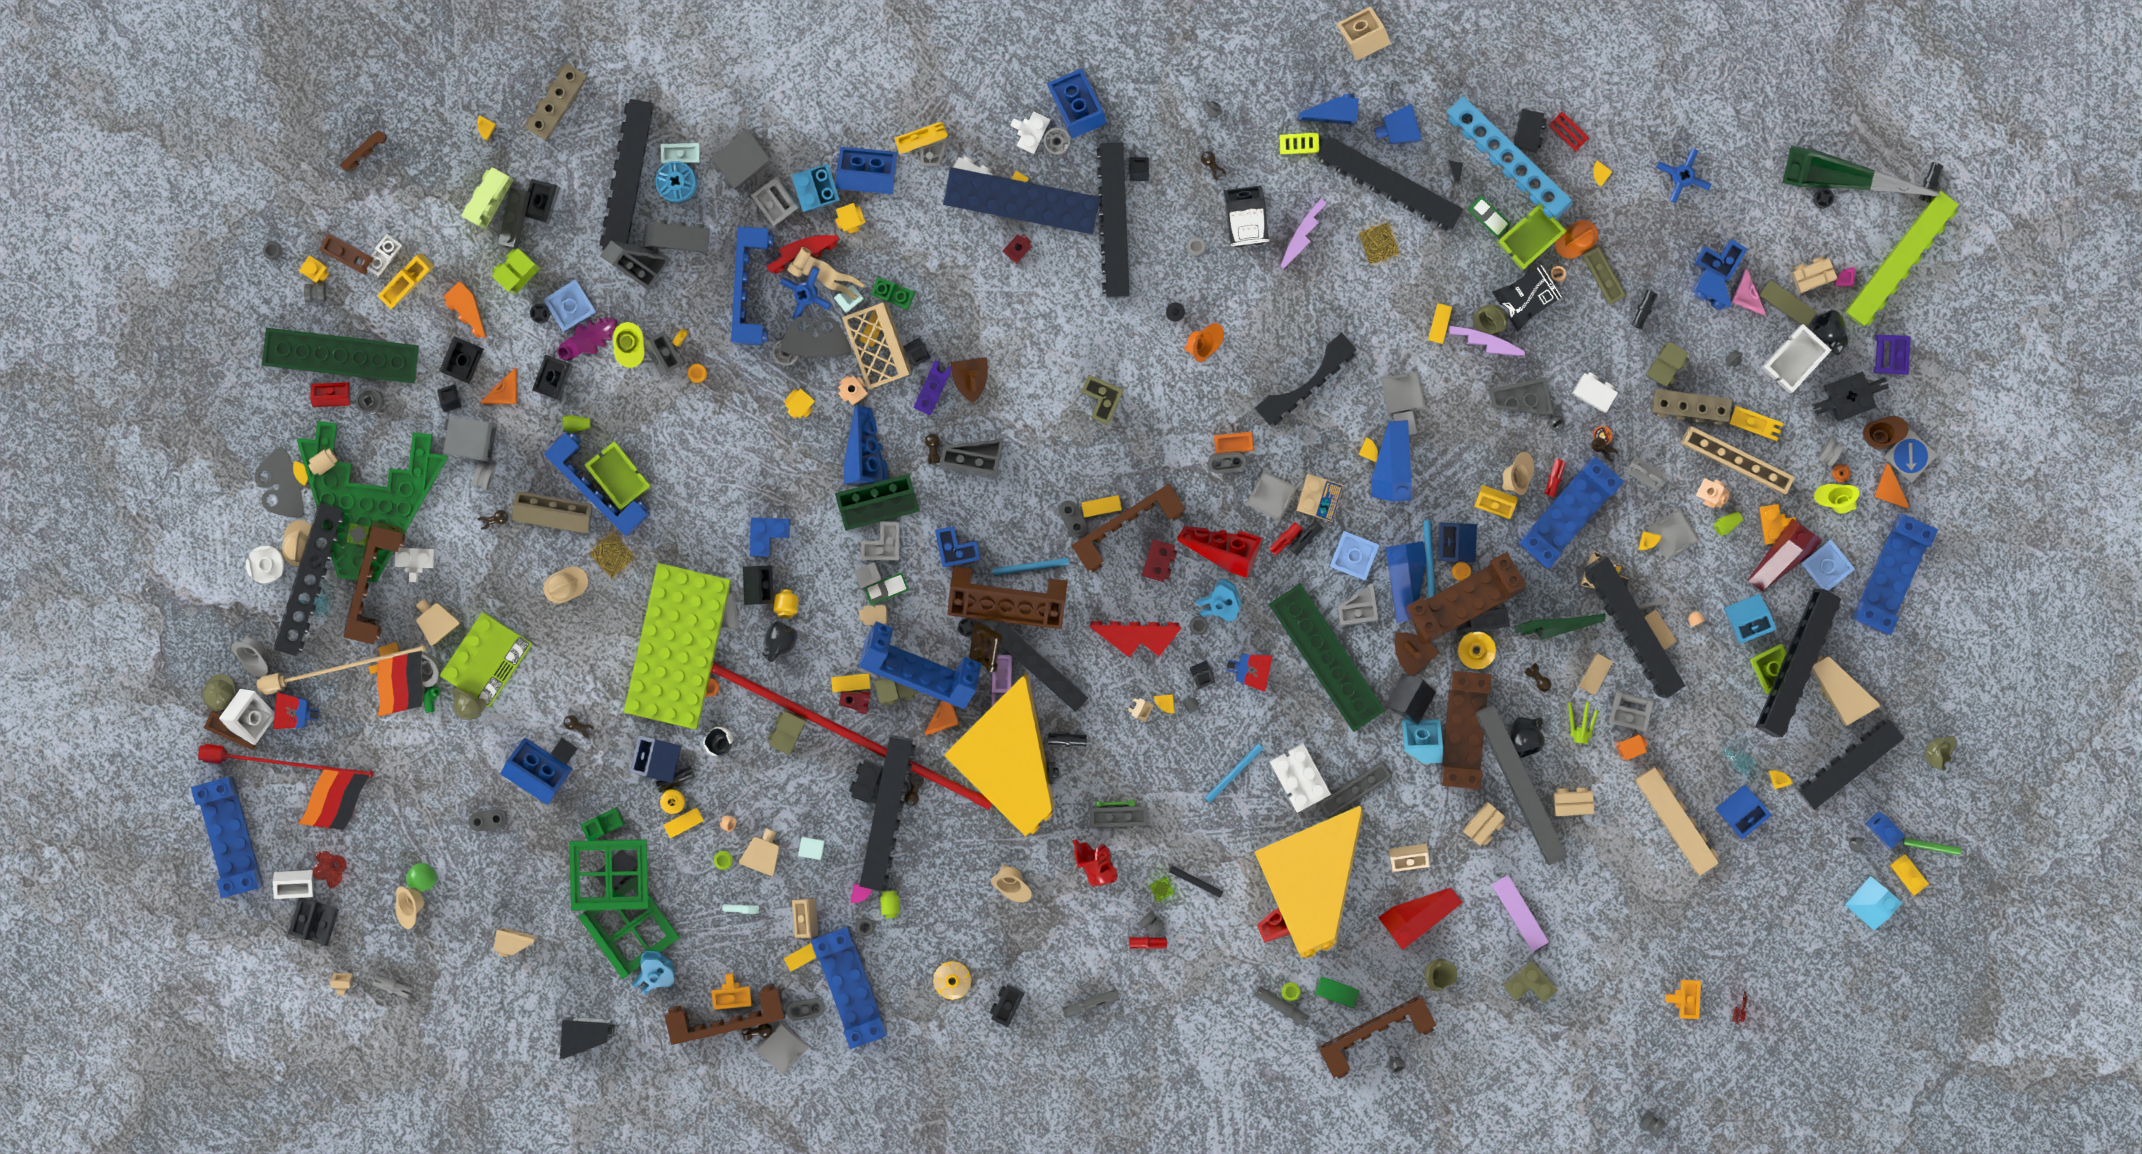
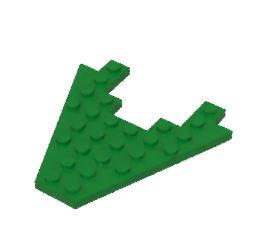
[297,421,448,582]

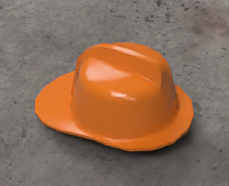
[1555,220,1598,259]
[1184,323,1224,362]

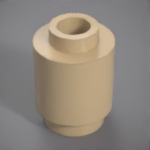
[308,448,338,475]

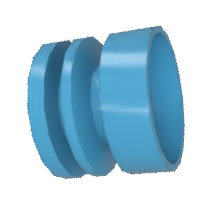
[655,161,698,204]

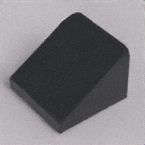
[1130,157,1149,181]
[1447,160,1463,183]
[903,338,931,367]
[437,384,462,412]
[1189,661,1215,689]
[551,738,578,765]

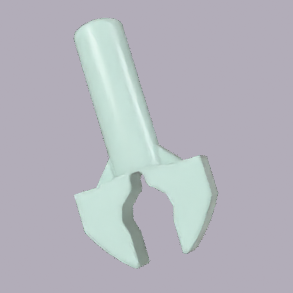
[722,904,759,914]

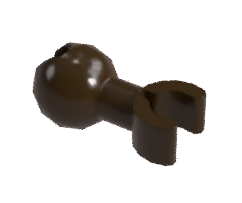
[1201,151,1226,180]
[925,433,940,464]
[1591,437,1618,462]
[478,510,508,530]
[1525,663,1552,692]
[563,715,594,738]
[904,775,924,806]
[742,1023,772,1041]

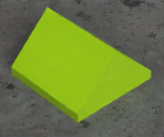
[1749,643,1786,694]

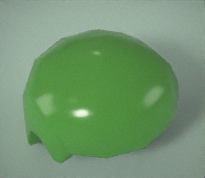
[405,863,437,892]

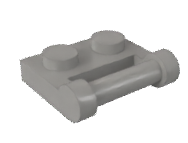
[751,176,801,227]
[1608,689,1654,732]

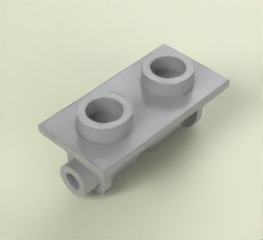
[1625,456,1668,492]

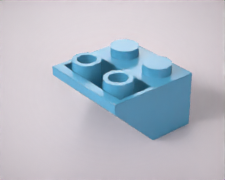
[792,164,840,213]
[1724,594,1776,644]

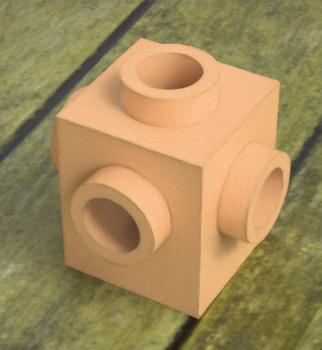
[838,375,868,406]
[1696,478,1730,509]

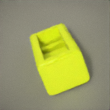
[1279,133,1319,154]

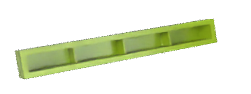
[1844,191,1959,327]

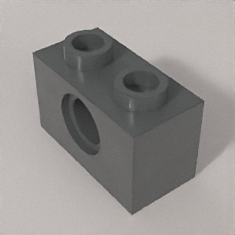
[644,331,683,376]

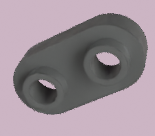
[1208,451,1246,474]
[1059,501,1087,537]
[468,809,507,831]
[786,998,825,1021]

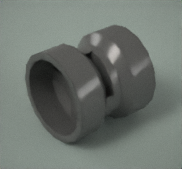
[304,284,326,303]
[1138,910,1165,937]
[1639,1111,1665,1137]

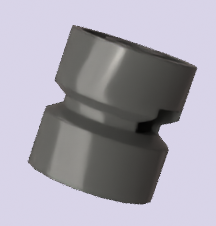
[356,388,385,414]

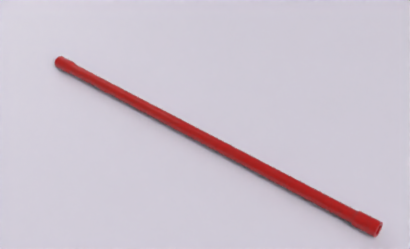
[711,661,992,810]

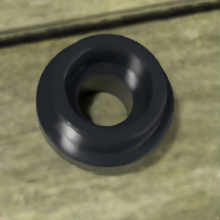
[1166,302,1185,322]

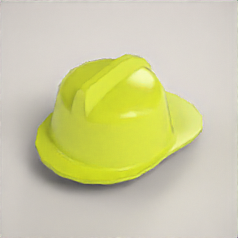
[613,322,644,368]
[1814,484,1860,514]

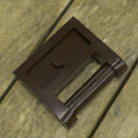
[969,623,1002,672]

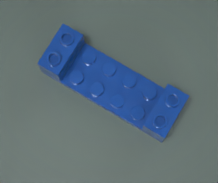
[731,227,774,346]
[543,432,650,536]
[1517,456,1625,569]
[1851,514,1939,635]
[859,621,982,709]
[191,776,263,899]
[811,926,887,1049]

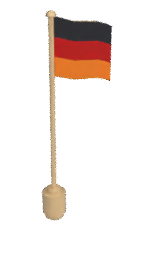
[257,645,426,717]

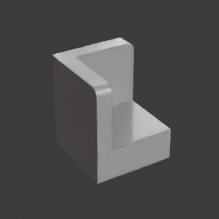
[1393,411,1417,435]
[854,562,882,589]

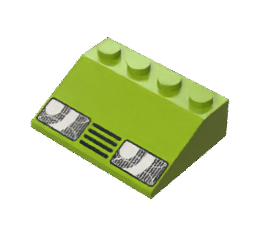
[439,612,533,707]

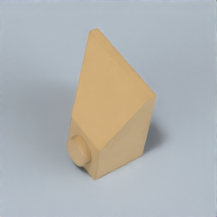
[494,927,539,957]

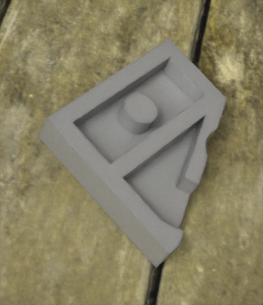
[1337,584,1379,626]

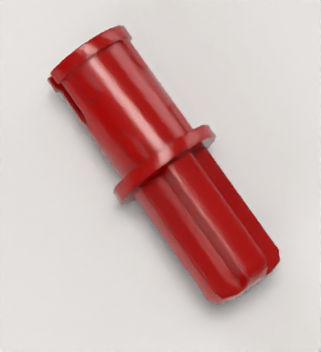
[1543,459,1566,497]
[1269,522,1303,555]
[1129,935,1167,951]

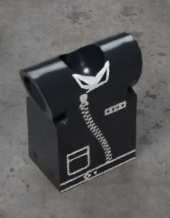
[1492,265,1562,332]

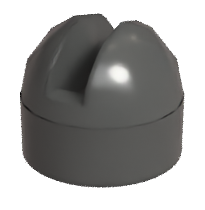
[1549,416,1565,431]
[1183,698,1199,714]
[1849,837,1865,853]
[1389,1057,1406,1073]

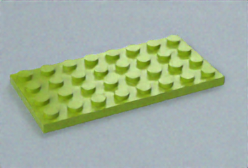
[624,563,732,730]

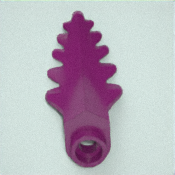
[558,317,617,361]

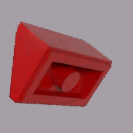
[310,382,351,407]

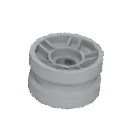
[1044,128,1070,156]
[772,339,799,366]
[1818,436,1845,467]
[472,461,496,491]

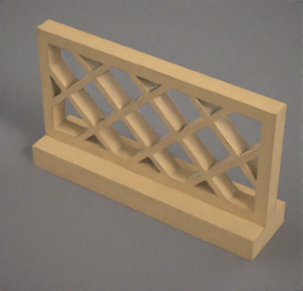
[842,301,913,390]

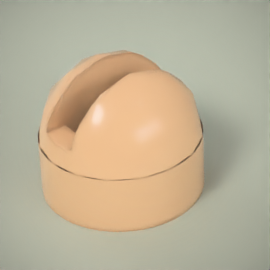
[1551,266,1566,282]
[1688,611,1705,627]
[720,815,736,832]

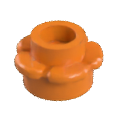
[1832,464,1851,483]

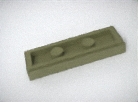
[1581,246,1627,306]
[1759,279,1818,327]

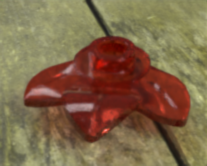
[313,851,347,889]
[1732,991,1748,1025]

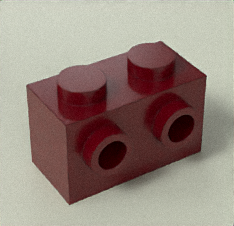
[1141,539,1177,583]

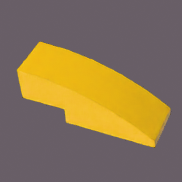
[378,253,435,309]

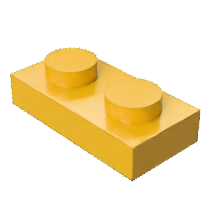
[1889,854,1929,896]

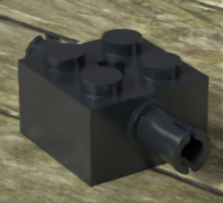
[1812,371,1889,422]

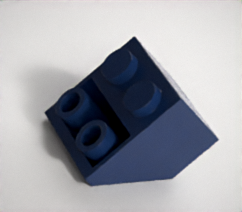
[1437,522,1477,562]
[629,735,682,783]

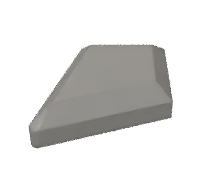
[920,138,948,166]

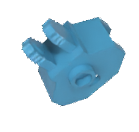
[1195,579,1242,622]
[632,951,675,995]

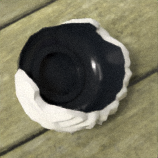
[703,727,733,756]

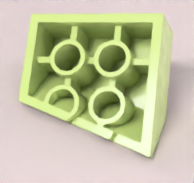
[461,167,514,230]

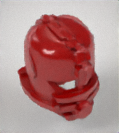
[1073,839,1118,887]

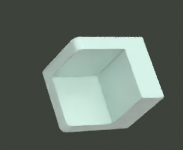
[834,285,864,313]
[798,837,825,860]

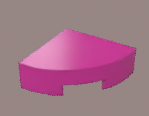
[1834,267,1855,287]
[850,883,873,903]

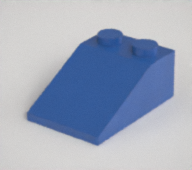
[1047,68,1107,139]
[1297,94,1359,125]

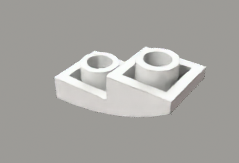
[367,234,402,278]

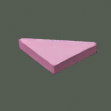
[1731,269,1766,315]

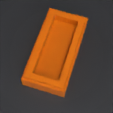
[1214,432,1254,453]

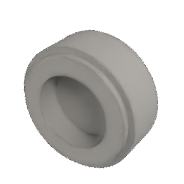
[1187,237,1206,256]

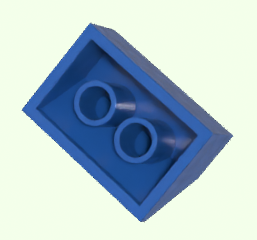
[836,147,897,194]
[500,737,573,805]

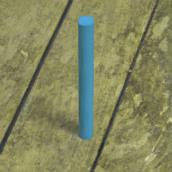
[1423,520,1436,597]
[992,558,1069,576]
[1205,743,1264,803]

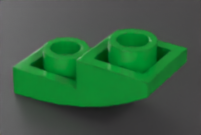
[871,277,916,310]
[1315,977,1360,1009]

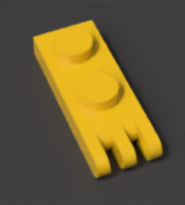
[894,122,948,154]
[1728,406,1784,442]

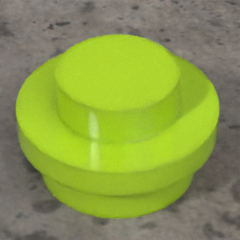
[714,851,733,870]
[1281,982,1301,1001]

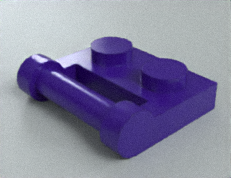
[1873,335,1911,375]

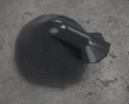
[1812,310,1848,355]
[762,621,798,662]
[1510,717,1545,758]

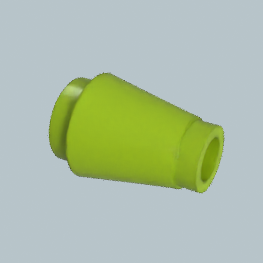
[562,414,590,433]
[1713,511,1743,536]

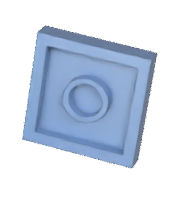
[543,279,596,332]
[1329,531,1379,580]
[1800,539,1855,591]

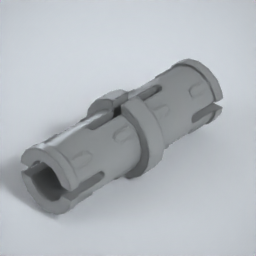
[372,974,412,999]

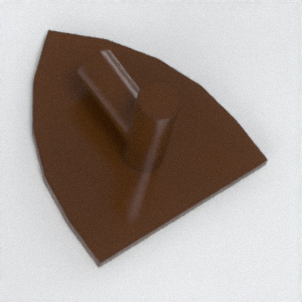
[951,357,988,404]
[1394,632,1440,676]

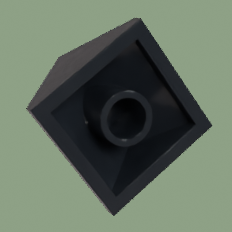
[525,179,560,224]
[439,336,484,384]
[532,354,573,400]
[1384,673,1436,725]

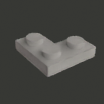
[861,522,900,560]

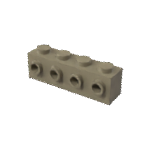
[526,63,588,142]
[1651,389,1732,426]
[512,491,593,534]

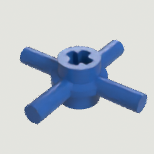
[1656,148,1712,204]
[780,266,832,320]

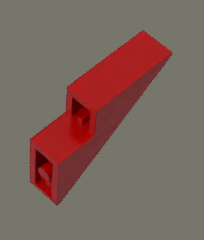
[1089,621,1181,658]

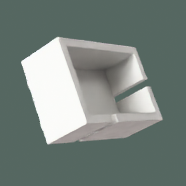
[1761,324,1831,394]
[1269,743,1331,813]

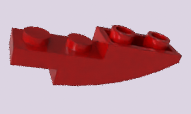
[766,235,840,275]

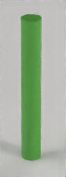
[1903,837,1961,855]

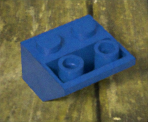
[1691,269,1731,311]
[1715,784,1772,839]

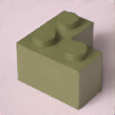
[1645,341,1689,388]
[1081,375,1124,426]
[874,678,919,706]
[768,710,807,755]
[1502,960,1558,1003]

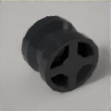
[1813,188,1834,209]
[530,304,550,324]
[958,618,976,637]

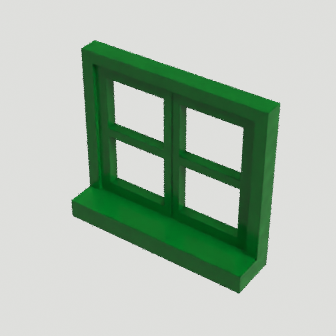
[569,839,649,911]
[578,875,680,979]

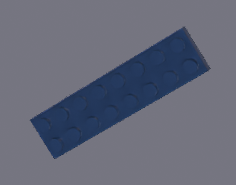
[942,167,1100,235]

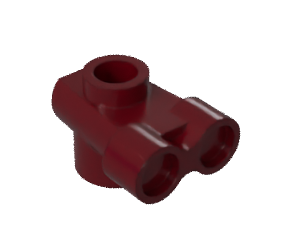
[839,690,871,715]

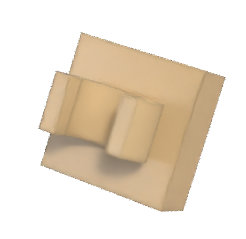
[1128,698,1154,722]
[330,973,353,996]

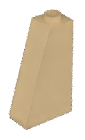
[1812,655,1880,725]

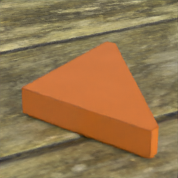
[481,368,517,404]
[1874,463,1909,509]
[925,700,959,735]

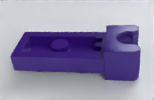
[913,360,952,416]

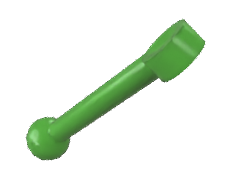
[1095,799,1136,808]

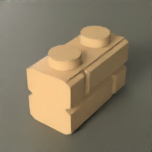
[1791,256,1837,294]
[859,605,888,625]
[1553,787,1594,816]
[1462,802,1506,846]

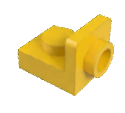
[299,255,329,284]

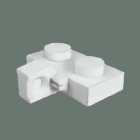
[1011,111,1051,155]
[395,548,435,582]

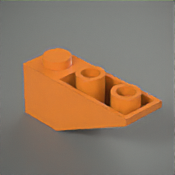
[443,281,487,339]

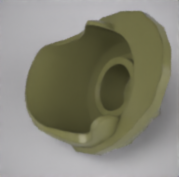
[1473,305,1507,335]
[202,674,236,711]
[452,688,487,720]
[1925,736,1957,771]
[1424,958,1457,991]

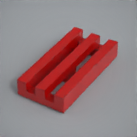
[1548,112,1589,152]

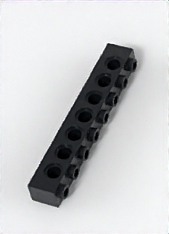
[273,501,345,656]

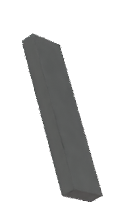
[1318,761,1392,819]

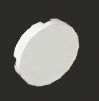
[246,546,285,583]

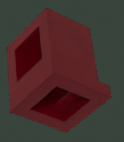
[1002,234,1032,265]

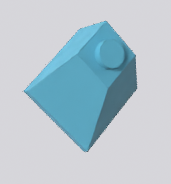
[1402,719,1443,764]
[1845,876,1902,930]

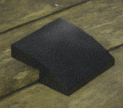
[288,898,339,946]

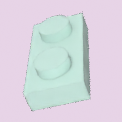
[661,143,700,164]

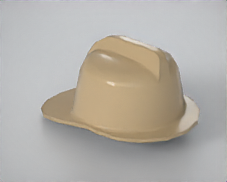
[1502,452,1534,495]
[282,520,311,566]
[544,566,588,604]
[991,864,1032,902]
[396,886,424,929]

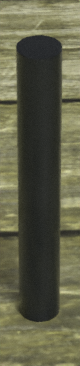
[1169,865,1223,898]

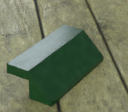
[835,474,920,531]

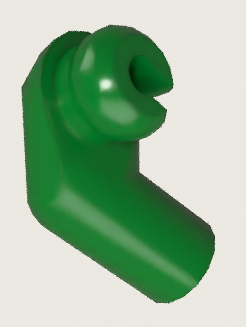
[423,686,441,713]

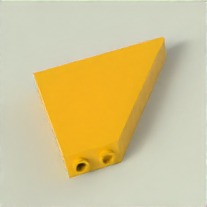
[944,673,1055,837]
[1254,806,1363,958]

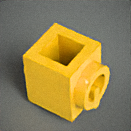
[835,203,866,234]
[784,388,816,419]

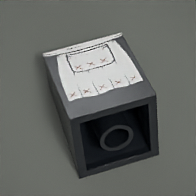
[1223,185,1269,247]
[560,1017,615,1059]

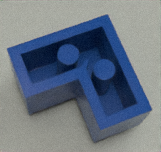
[1693,239,1748,283]
[750,518,791,557]
[935,526,981,568]

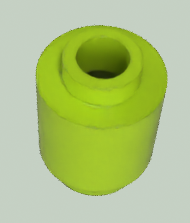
[880,891,900,919]

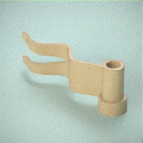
[787,247,865,300]

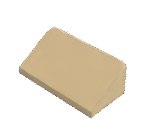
[1644,609,1676,650]
[1578,653,1613,695]
[1389,844,1430,872]
[792,898,818,938]

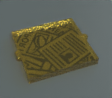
[1358,222,1399,265]
[589,532,635,578]

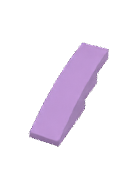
[1280,198,1327,270]
[1448,326,1525,356]
[992,655,1012,706]
[1492,875,1549,952]

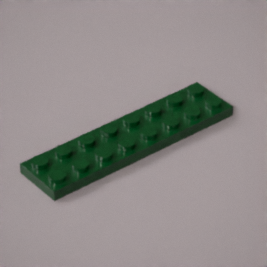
[262,327,420,384]
[1268,583,1385,732]

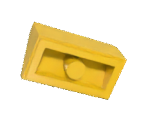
[1474,485,1518,519]

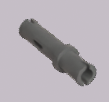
[1254,986,1309,1026]
[1062,989,1120,1019]

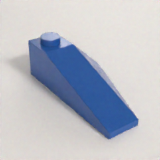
[844,405,888,487]
[1371,420,1412,502]
[1385,541,1426,623]

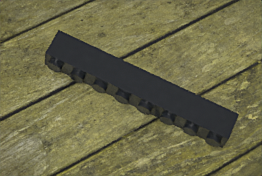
[599,99,654,251]
[1316,136,1463,231]
[1097,142,1130,298]
[1583,556,1685,698]
[1755,589,1841,738]
[859,735,916,891]

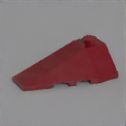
[1747,519,1822,592]

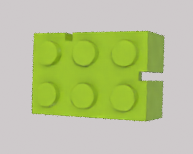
[1496,204,1566,271]
[492,248,541,295]
[585,441,652,510]

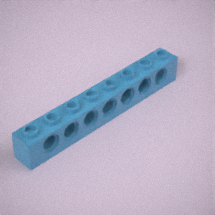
[1447,96,1573,221]

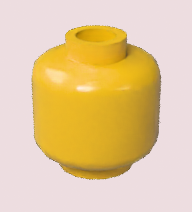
[773,589,799,619]
[660,789,686,814]

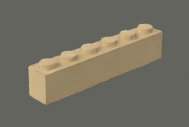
[1680,426,1795,495]
[1634,767,1719,876]

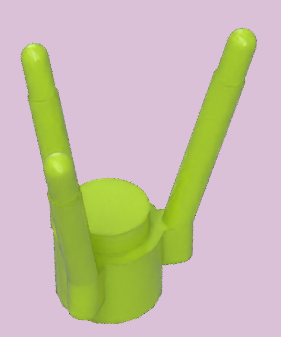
[1568,701,1599,744]

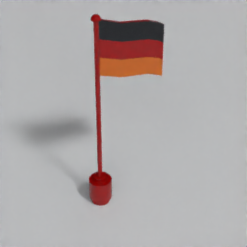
[198,743,374,830]

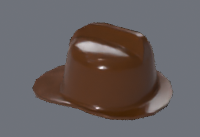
[1863,416,1909,450]

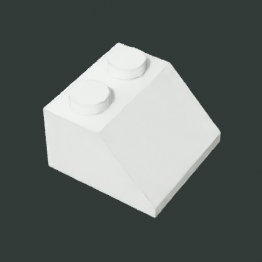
[219,689,275,745]

